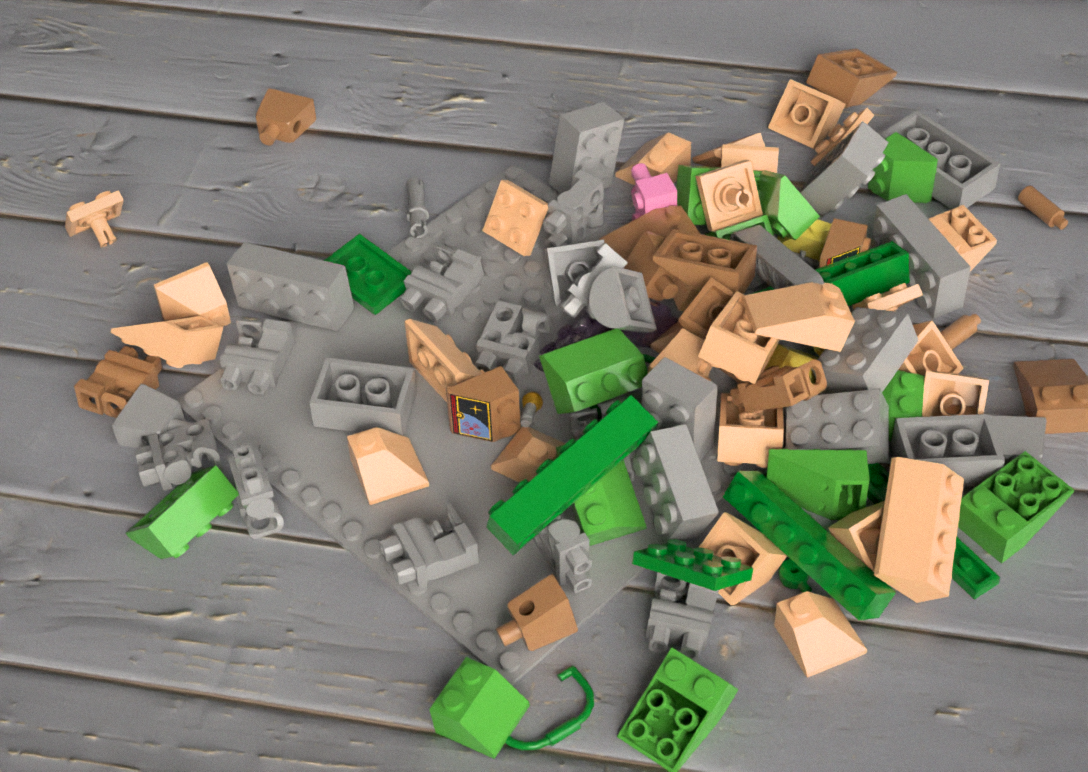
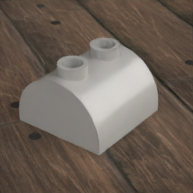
[587,266,657,333]

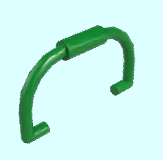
[505,666,594,750]

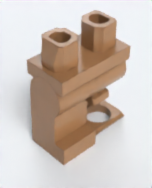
[74,346,162,418]
[730,359,827,414]

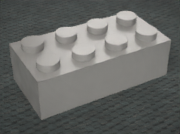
[879,110,1000,209]
[871,194,971,319]
[227,242,354,332]

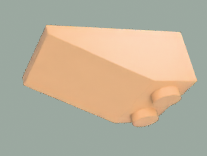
[742,282,855,352]
[698,291,780,384]
[717,393,784,468]

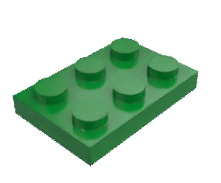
[324,233,412,315]
[632,539,753,591]

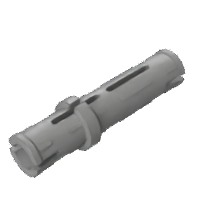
[406,177,429,238]

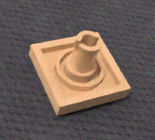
[811,108,874,166]
[696,160,763,232]
[482,180,548,256]
[65,190,124,247]
[851,283,923,314]

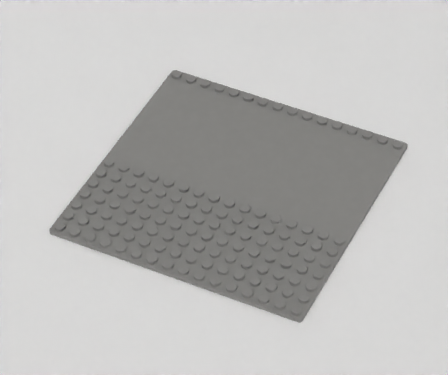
[177,165,823,685]

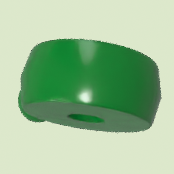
[778,559,812,593]

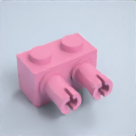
[631,163,677,221]

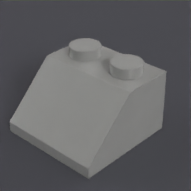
[543,240,605,306]

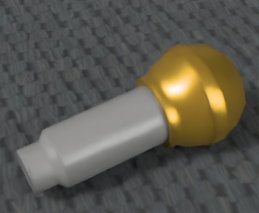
[520,391,543,427]

